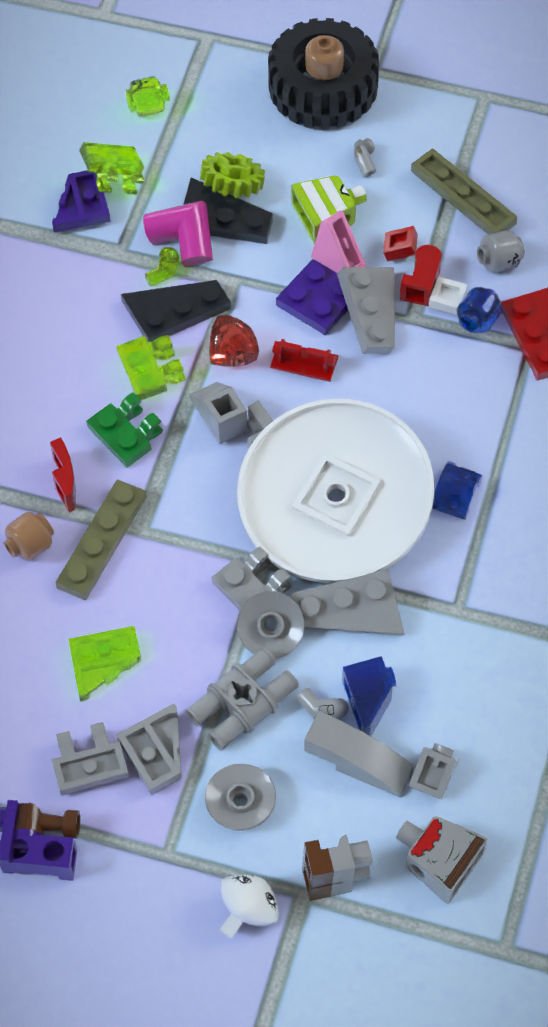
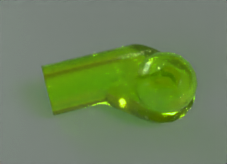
[145,247,180,287]

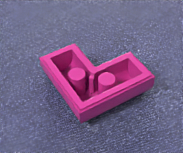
[143,201,213,267]

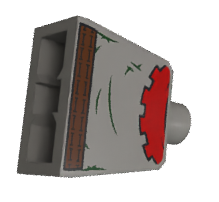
[396,816,488,905]

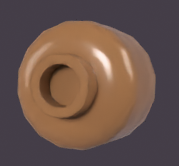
[305,35,344,81]
[3,512,54,561]

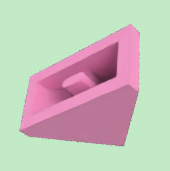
[311,210,366,273]

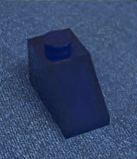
[342,656,396,736]

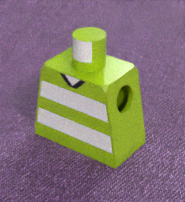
[291,175,367,244]

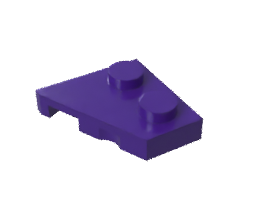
[52,168,111,233]

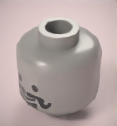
[477,230,525,273]

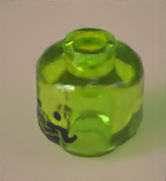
[125,76,170,118]

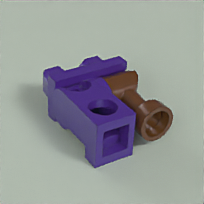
[0,800,81,881]

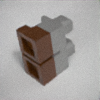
[302,834,373,901]

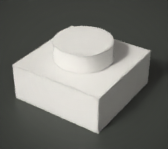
[429,276,468,315]

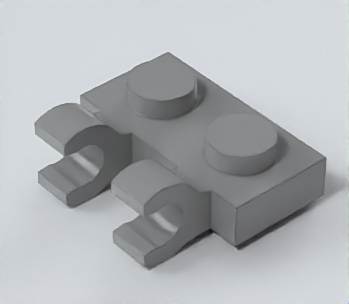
[211,546,292,611]
[52,722,129,796]

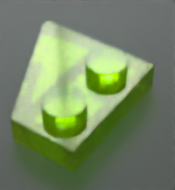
[68,625,142,702]

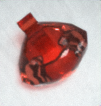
[209,314,260,367]

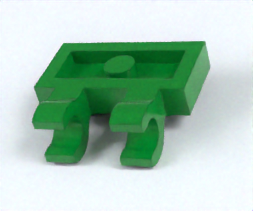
[86,392,163,468]

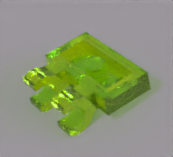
[79,142,144,195]
[116,335,186,400]

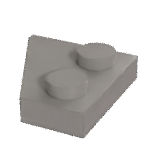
[116,703,182,795]

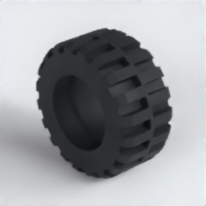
[268,18,379,130]

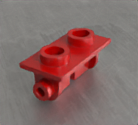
[270,339,339,382]

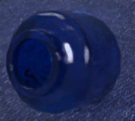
[456,287,503,333]

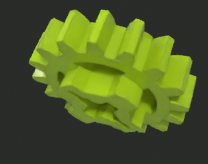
[200,152,265,198]

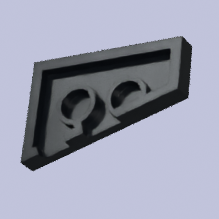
[183,177,273,244]
[121,280,231,345]

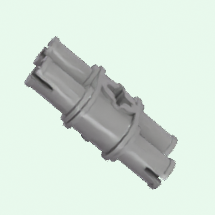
[185,647,299,751]

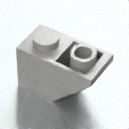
[189,382,248,444]

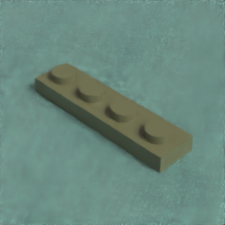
[411,148,518,234]
[55,479,147,601]

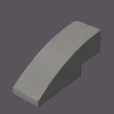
[304,711,414,797]

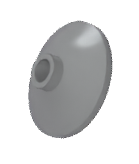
[237,591,305,658]
[205,764,276,831]

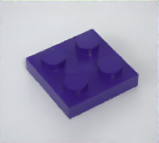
[276,259,348,335]

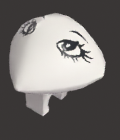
[220,875,279,938]

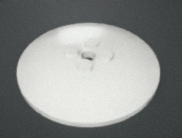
[237,398,434,583]

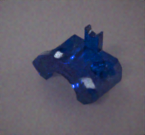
[432,461,483,520]

